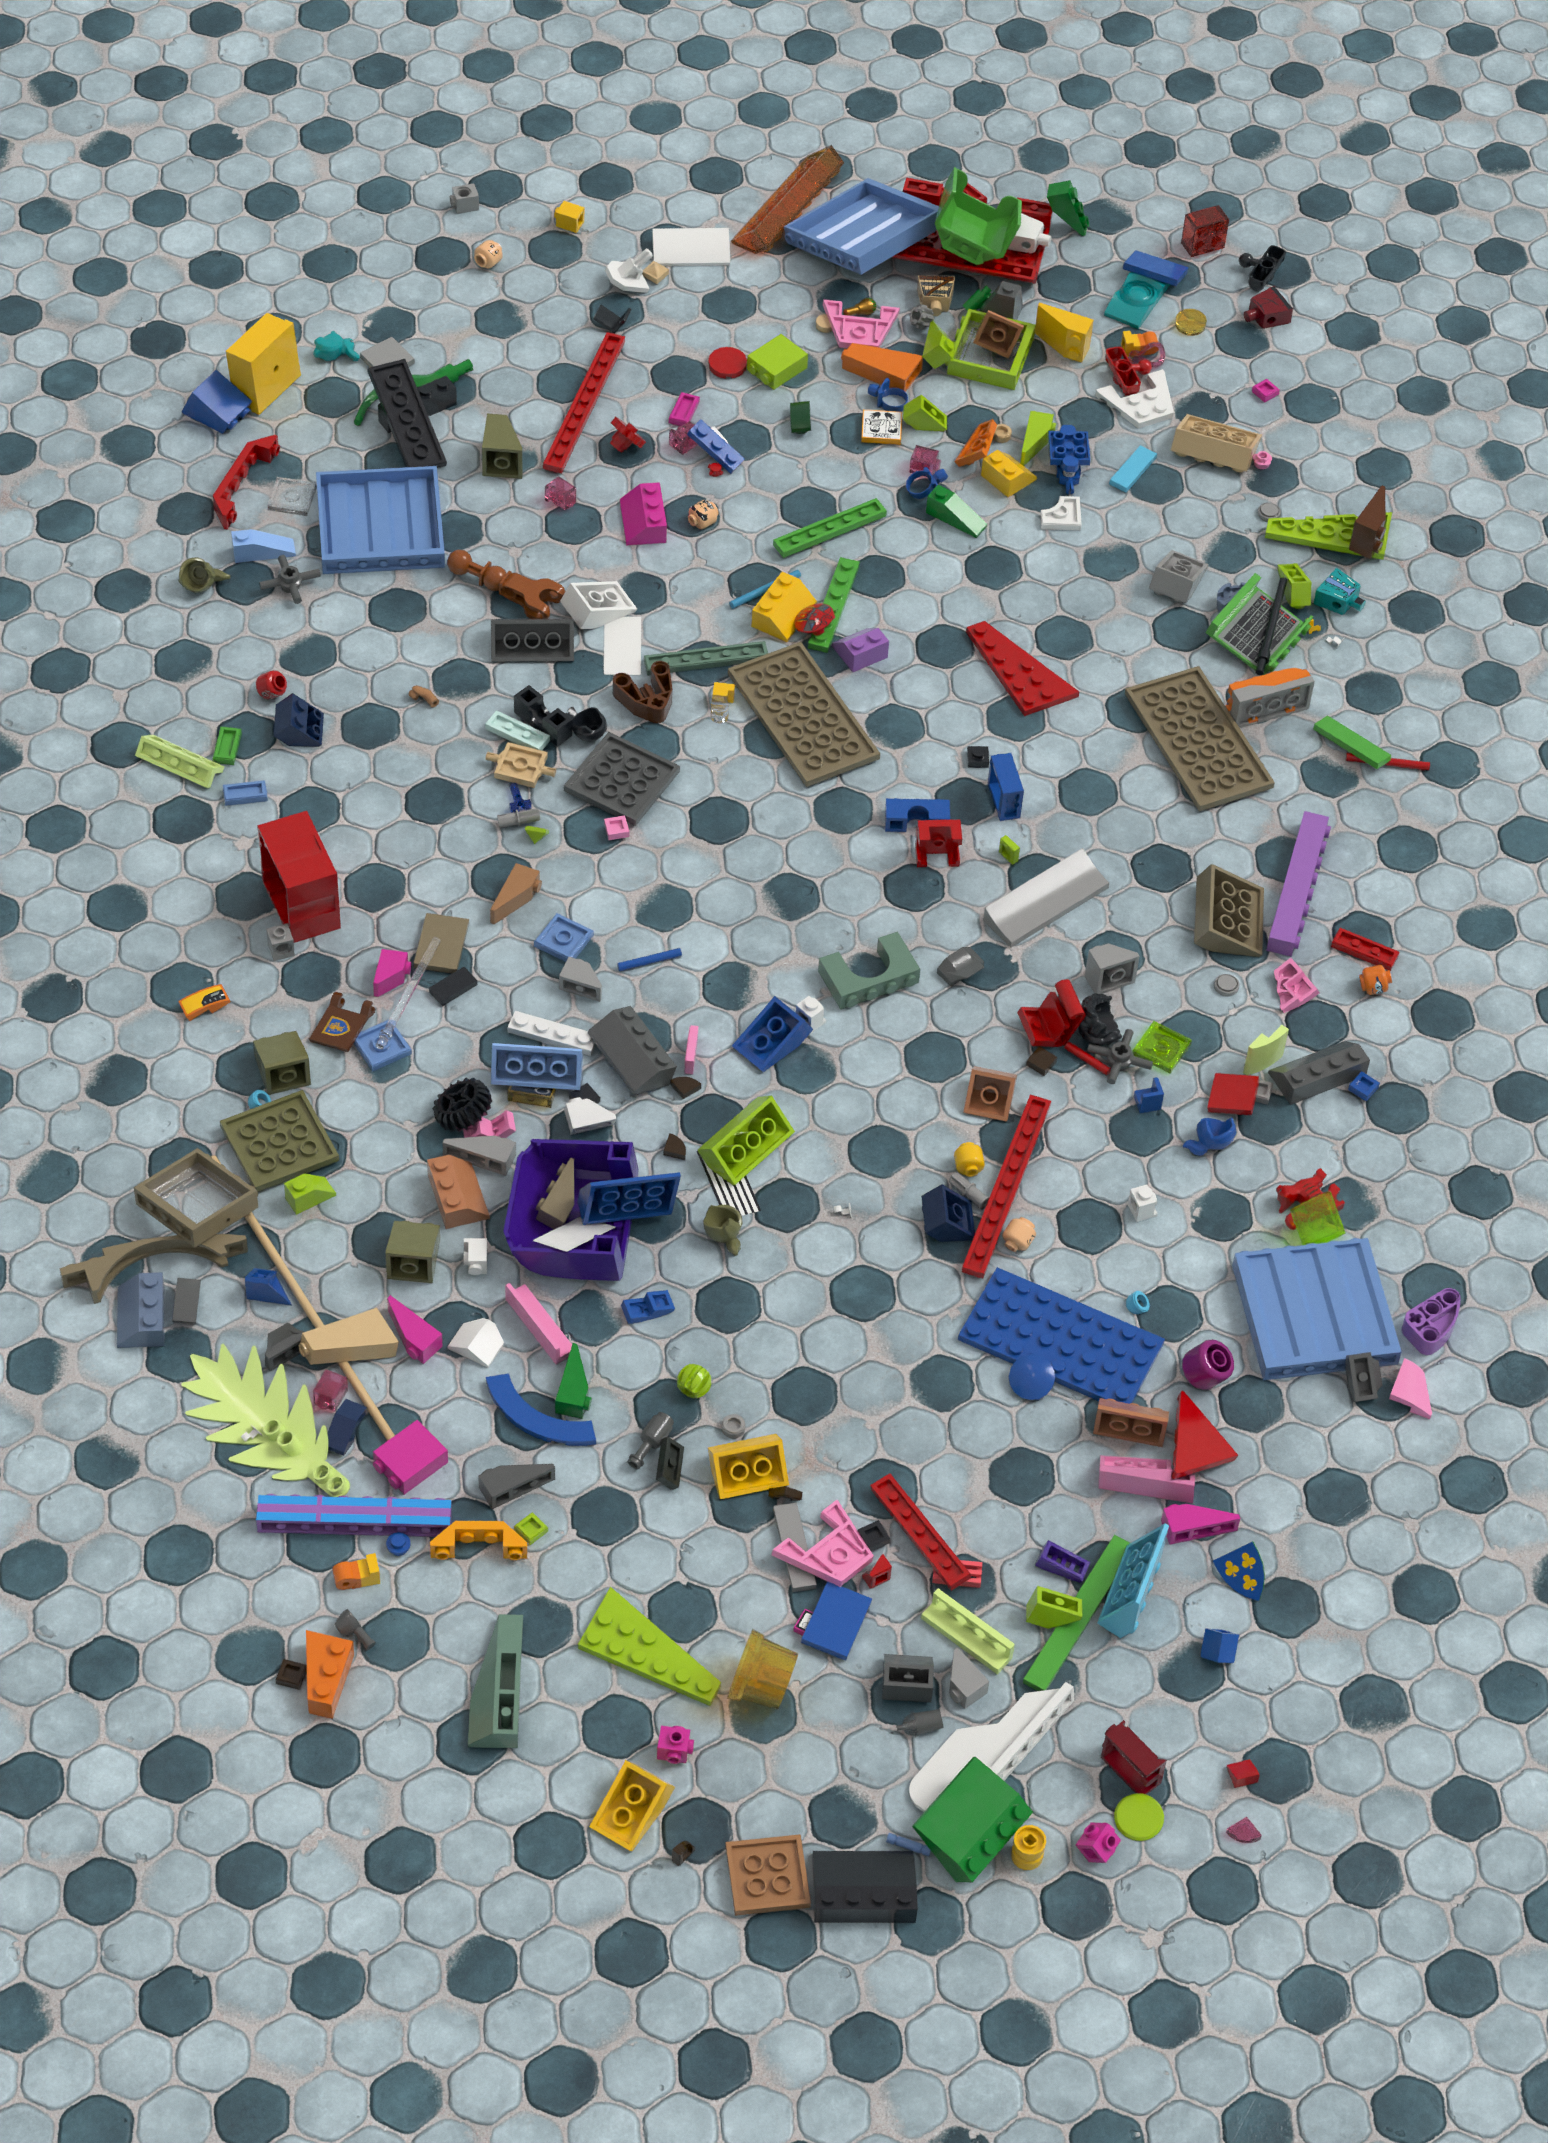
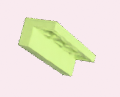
[135,735,224,788]
[921,1589,1015,1675]

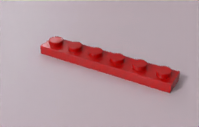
[870,1473,971,1591]

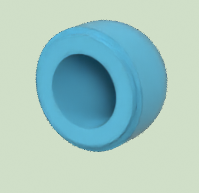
[248,1090,271,1109]
[1126,1291,1150,1314]

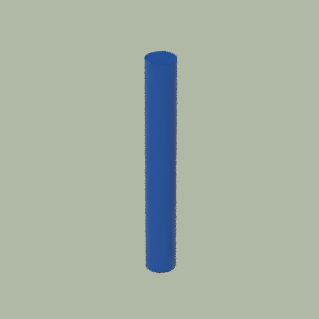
[617,948,682,971]

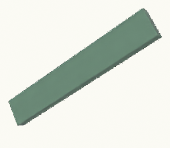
[644,641,768,675]

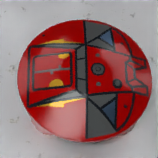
[795,603,835,636]

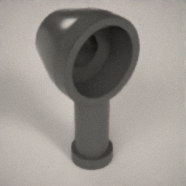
[334,1609,376,1650]

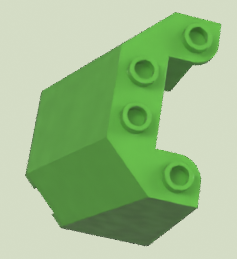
[935,167,1022,265]

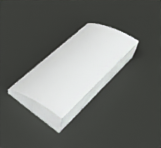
[652,228,730,266]

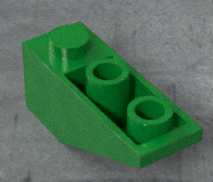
[1047,180,1089,236]

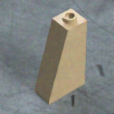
[299,1308,399,1365]

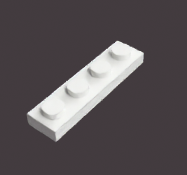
[508,1011,596,1056]

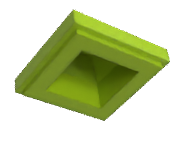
[525,826,549,844]

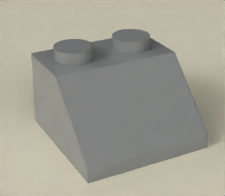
[1085,943,1140,994]

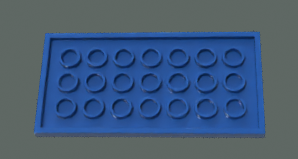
[958,1267,1165,1404]

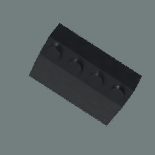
[812,1851,918,1923]

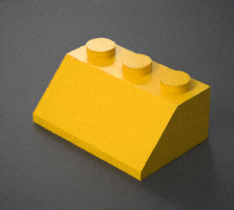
[751,572,817,642]
[707,1434,789,1499]

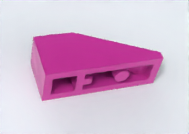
[387,1295,443,1364]
[1161,1504,1240,1545]

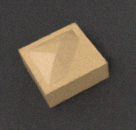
[642,261,669,284]

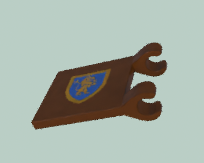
[309,992,376,1052]

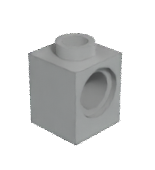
[449,183,479,214]
[266,923,295,961]

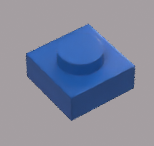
[1348,1071,1380,1101]

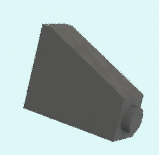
[979,281,1023,320]

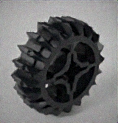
[432,1077,492,1132]

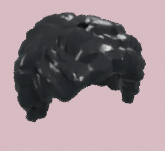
[1078,993,1122,1045]

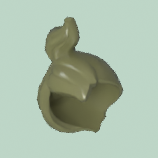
[178,557,230,593]
[703,1205,743,1256]

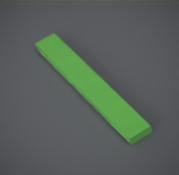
[1023,1535,1130,1691]

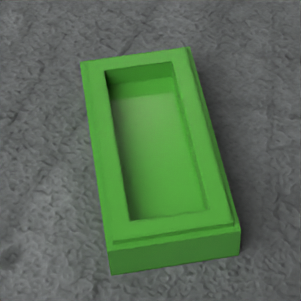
[213,727,242,765]

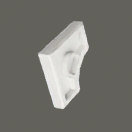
[1040,496,1082,530]

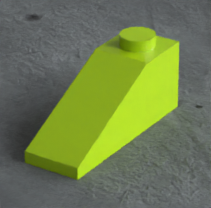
[922,321,955,369]
[1020,411,1056,466]
[1277,563,1312,609]

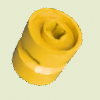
[1011,1825,1046,1870]

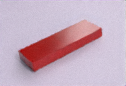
[1331,928,1400,971]

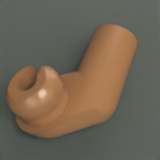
[409,685,439,708]

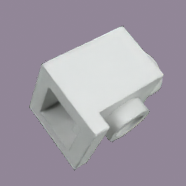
[796,996,826,1034]
[1128,1184,1158,1222]
[464,1238,487,1275]

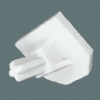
[605,249,653,293]

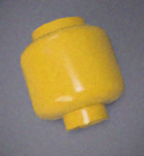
[954,1142,985,1177]

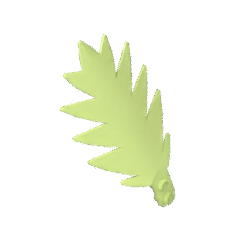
[181,1344,350,1497]

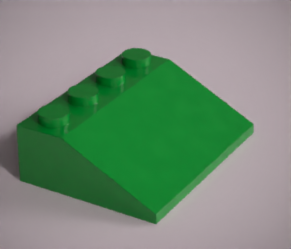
[912,1757,1033,1883]

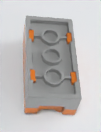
[1225,668,1315,728]

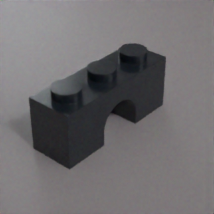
[514,685,572,747]

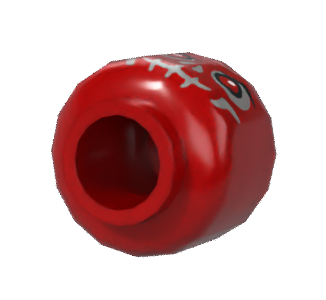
[256,670,287,700]

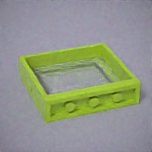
[945,309,1036,390]

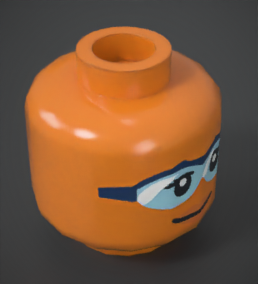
[1359,965,1392,995]

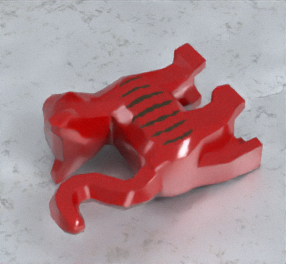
[1276,1168,1345,1230]

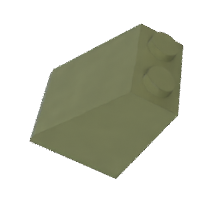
[482,413,523,479]
[253,1031,311,1095]
[385,1221,440,1283]

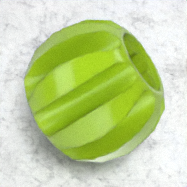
[677,1364,711,1398]

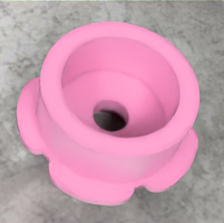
[1253,451,1272,469]

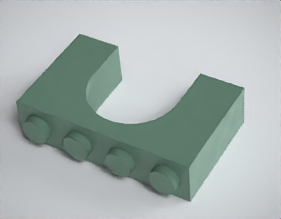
[818,931,920,1010]

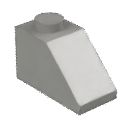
[559,957,602,1002]
[949,1647,989,1709]

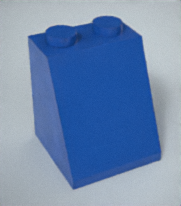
[182,370,252,434]

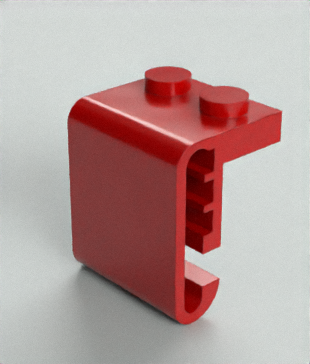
[1017,979,1086,1047]

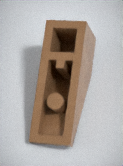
[490,863,542,924]

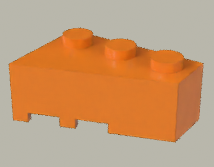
[306,1630,354,1719]

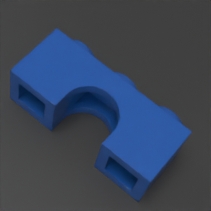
[885,798,950,832]

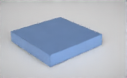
[534,913,594,962]
[353,1019,412,1072]

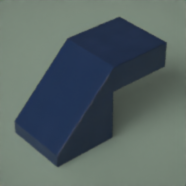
[327,1399,367,1456]

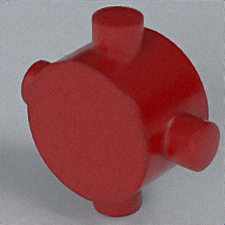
[708,463,723,477]

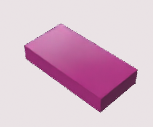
[668,392,700,428]

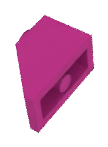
[373,949,411,997]

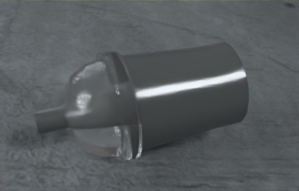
[896,1709,944,1737]

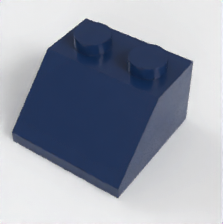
[921,1184,975,1242]

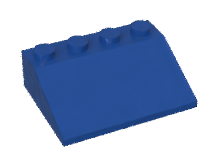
[577,1172,681,1225]

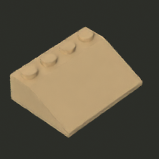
[1171,414,1262,472]

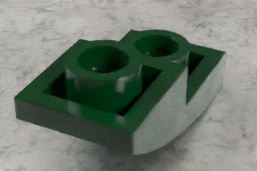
[790,401,811,434]

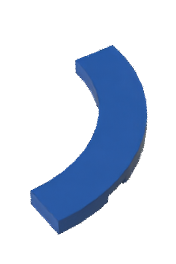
[486,1373,596,1446]

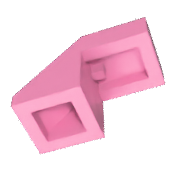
[463,1110,516,1138]

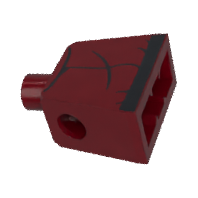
[1244,286,1293,329]

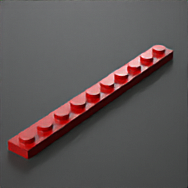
[543,332,625,474]
[962,1094,1051,1279]

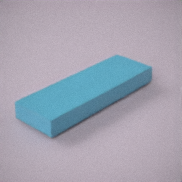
[1109,445,1157,493]

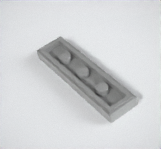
[773,1502,817,1592]

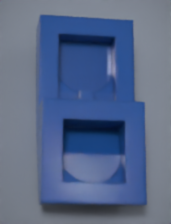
[621,1290,675,1324]

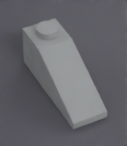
[443,1136,516,1176]

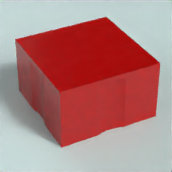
[257,811,341,943]

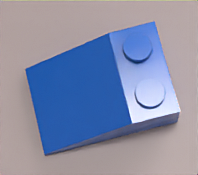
[732,996,813,1072]

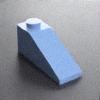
[231,529,296,563]

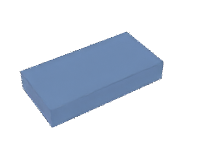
[223,780,268,806]

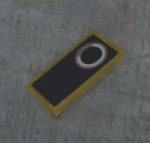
[507,1086,556,1108]

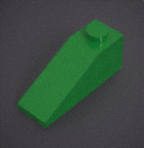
[926,485,987,538]
[555,1343,592,1419]

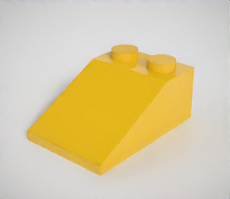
[1035,302,1094,363]
[589,1760,675,1852]

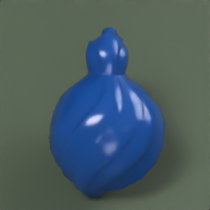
[1183,1118,1236,1156]

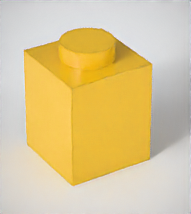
[554,201,585,233]

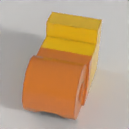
[1121,331,1160,357]
[332,1553,380,1590]

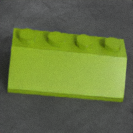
[697,1095,795,1185]

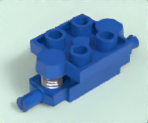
[1048,425,1090,494]

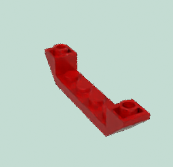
[213,435,280,530]

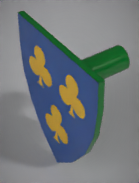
[1213,1541,1265,1601]

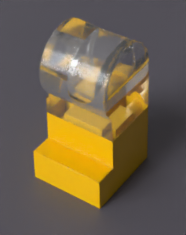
[710,682,735,724]

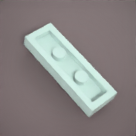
[485,710,550,751]

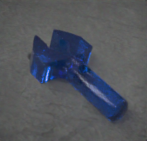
[509,783,532,813]

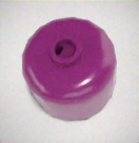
[1182,1339,1234,1390]

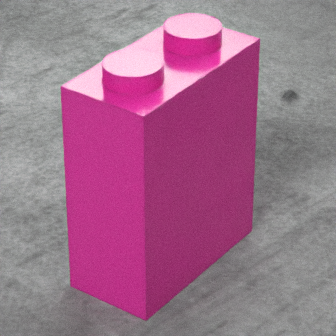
[373,1420,448,1495]

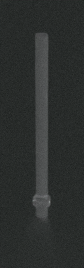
[376,937,441,1049]

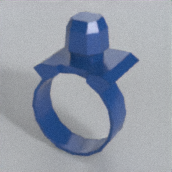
[868,378,908,412]
[906,467,948,499]

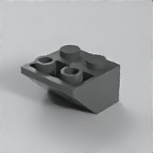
[882,1654,934,1703]

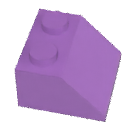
[831,628,889,672]

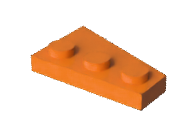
[954,419,997,467]

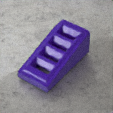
[1035,1540,1090,1583]

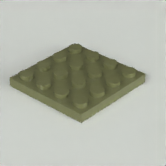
[220,1090,339,1192]

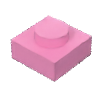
[604,816,630,840]

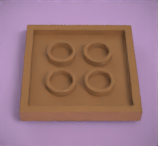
[725,1834,811,1916]

